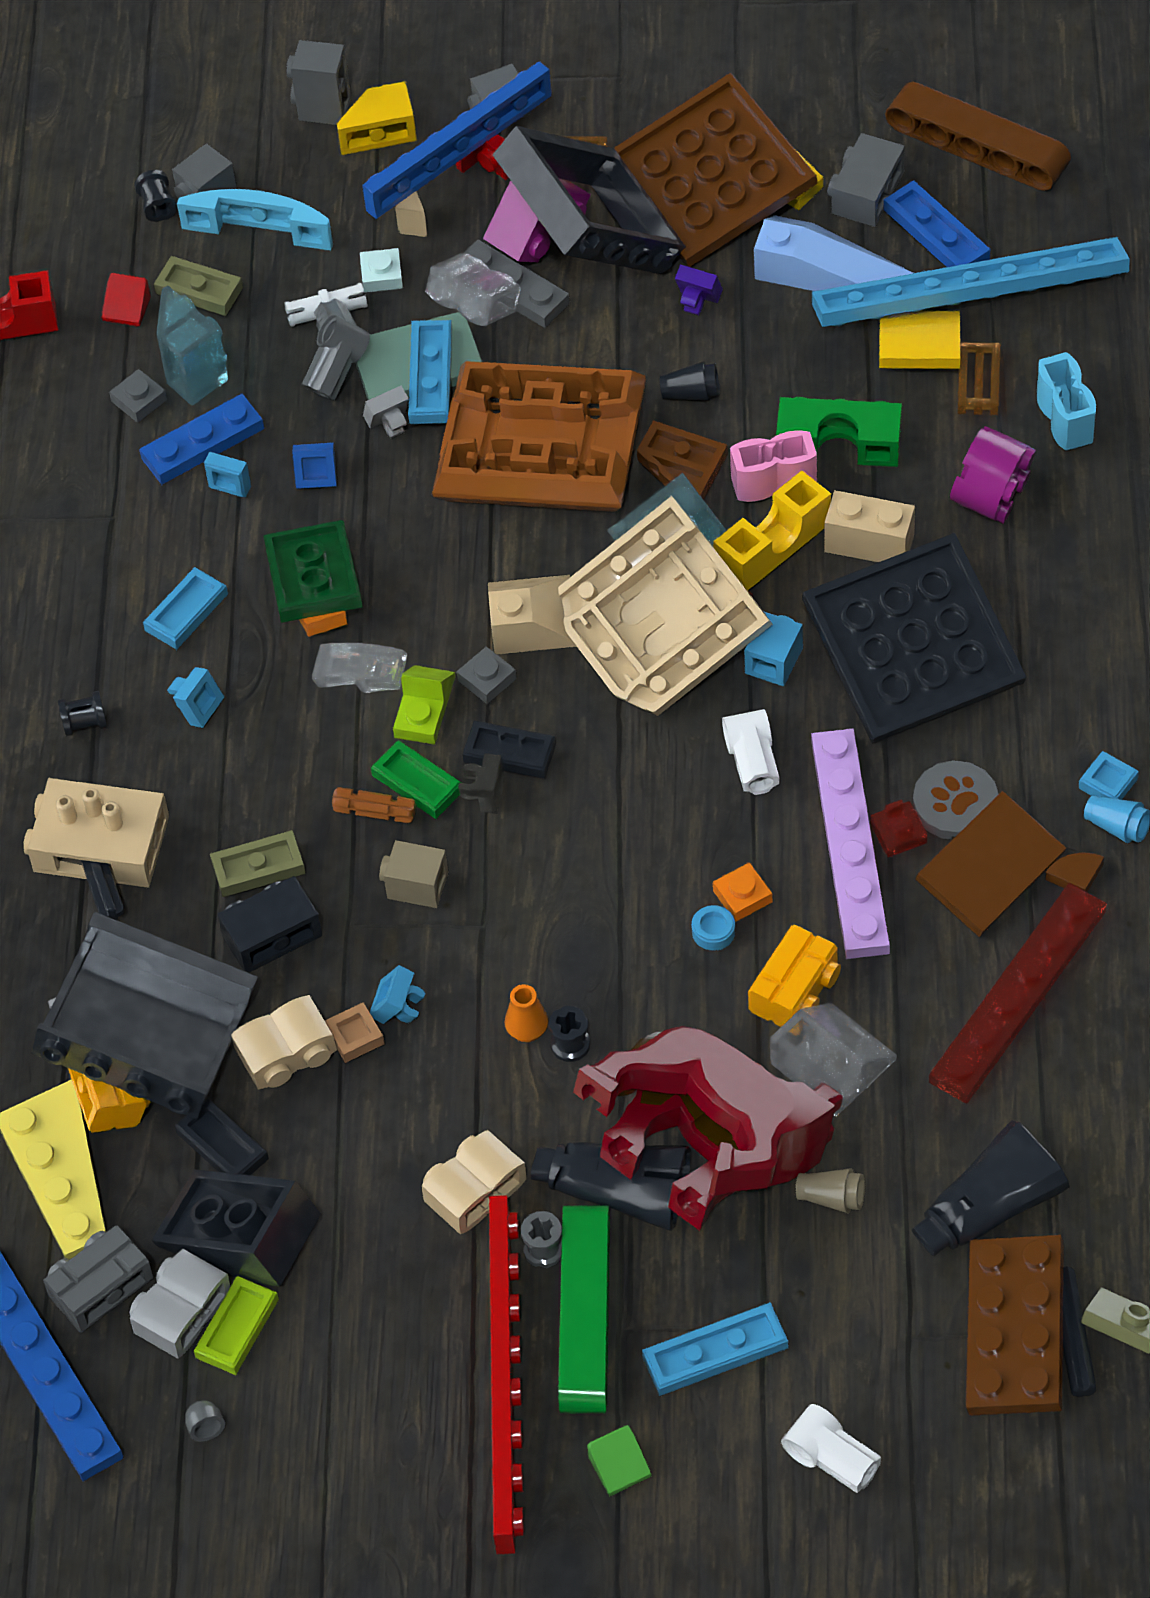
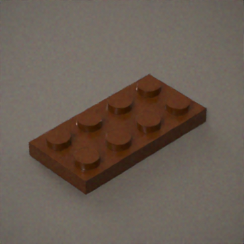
[966,1235,1064,1415]

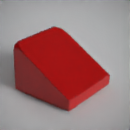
[102,273,151,326]

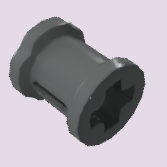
[521,1211,562,1268]

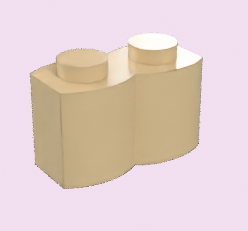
[231,995,337,1090]
[422,1130,526,1235]

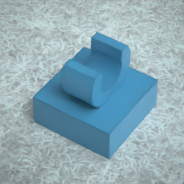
[167,667,224,728]
[370,965,425,1024]

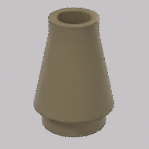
[796,1168,865,1214]

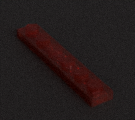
[929,883,1107,1104]

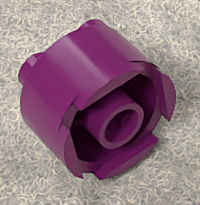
[950,426,1036,524]

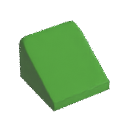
[587,1425,651,1497]

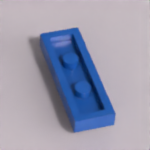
[884,180,991,267]
[139,394,264,485]

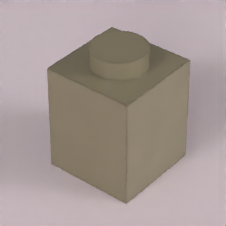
[379,840,448,908]

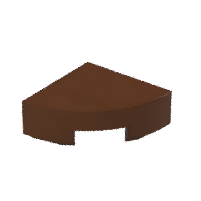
[1045,852,1104,897]

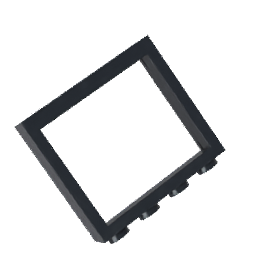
[493,126,686,274]

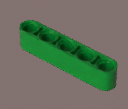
[559,1205,610,1413]

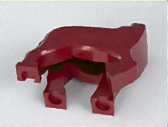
[573,1026,843,1231]

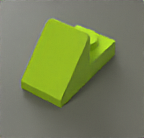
[393,665,455,745]

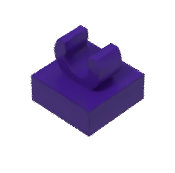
[675,265,723,315]

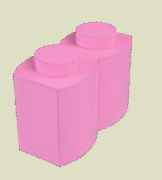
[730,431,817,502]

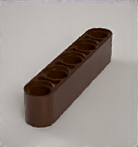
[885,82,1071,191]

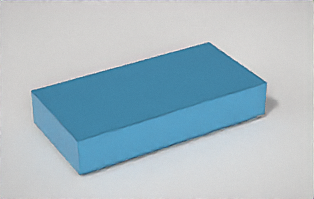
[143,567,228,650]

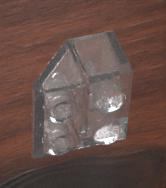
[770,1003,897,1117]

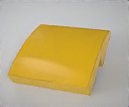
[879,311,960,369]

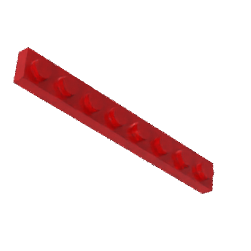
[489,1195,524,1554]

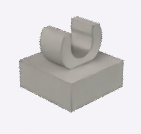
[363,385,409,439]

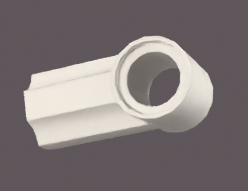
[722,709,779,795]
[781,1404,881,1493]

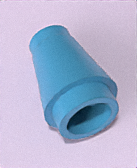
[1084,795,1150,843]

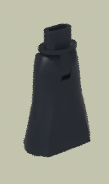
[911,1120,1070,1256]
[530,1142,691,1231]

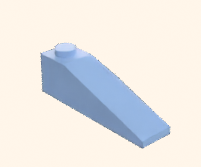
[754,216,913,291]

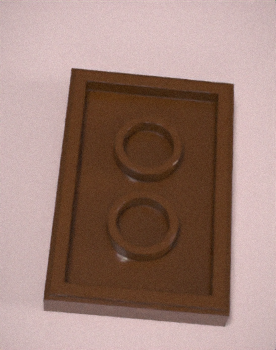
[915,791,1066,937]

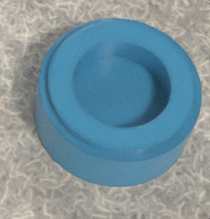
[692,905,735,950]

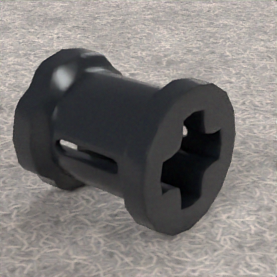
[134,170,177,222]
[58,691,107,737]
[548,1006,590,1062]

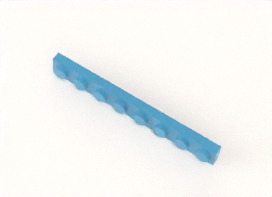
[812,237,1130,327]

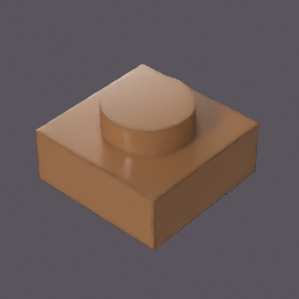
[325,1002,384,1063]

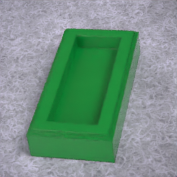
[371,740,463,819]

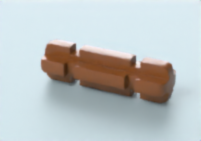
[332,787,416,823]

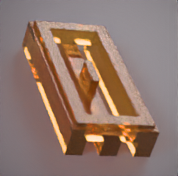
[958,342,1000,415]

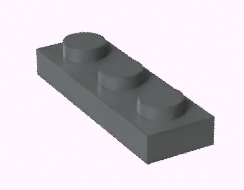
[453,240,570,328]

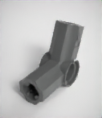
[301,298,370,400]

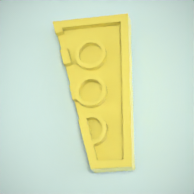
[0,1079,106,1259]

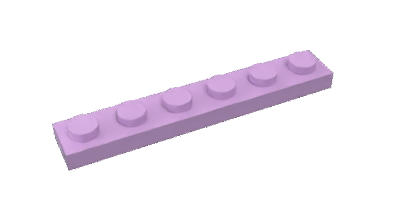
[811,729,890,959]

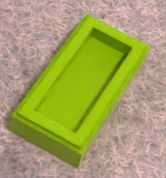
[194,1276,279,1375]

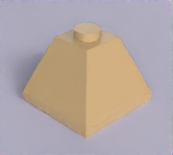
[488,575,577,654]

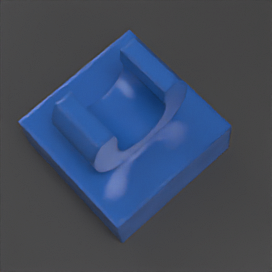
[292,443,337,489]

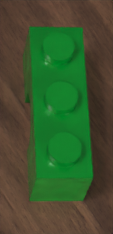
[776,397,902,467]

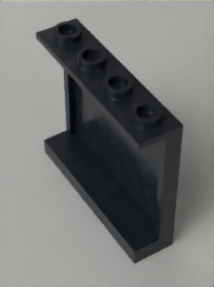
[31,912,257,1119]

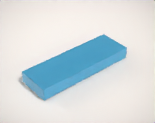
[408,320,452,424]
[642,1302,788,1396]

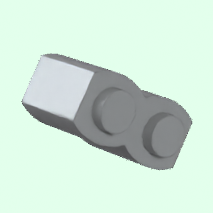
[130,1249,230,1359]

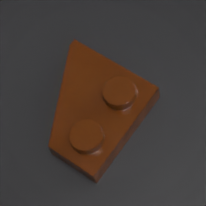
[637,420,728,513]

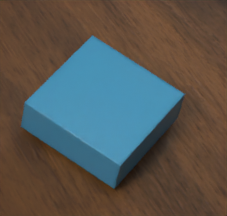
[204,452,251,497]
[1079,751,1139,800]

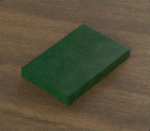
[263,520,363,623]

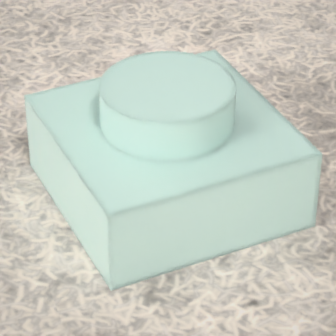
[360,248,403,293]

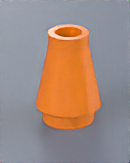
[504,984,548,1042]

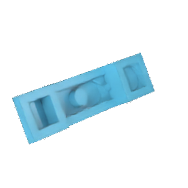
[177,189,333,251]

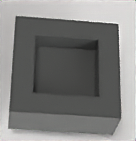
[109,369,167,423]
[457,646,517,704]

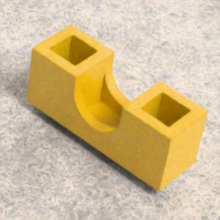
[713,470,831,591]

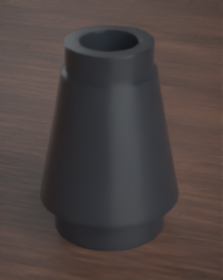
[660,361,720,401]

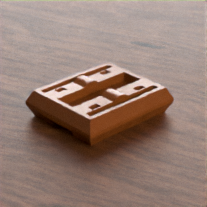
[432,361,646,512]

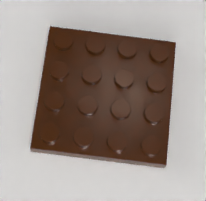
[614,72,818,267]

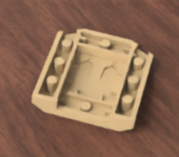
[558,496,773,716]

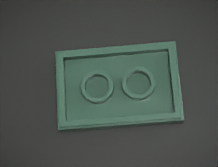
[355,311,482,400]

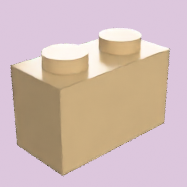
[825,490,915,562]

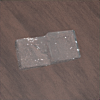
[312,643,408,693]

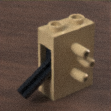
[24,778,169,921]

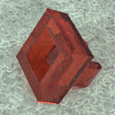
[870,799,927,857]

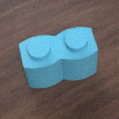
[1037,352,1096,450]

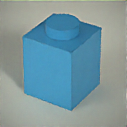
[744,612,803,686]

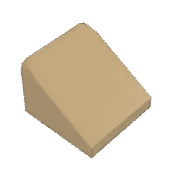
[395,192,427,237]

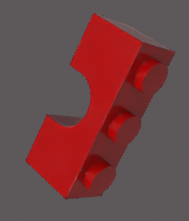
[0,270,58,340]

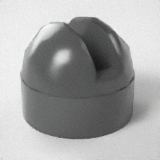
[185,1400,225,1441]

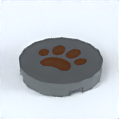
[913,760,998,840]

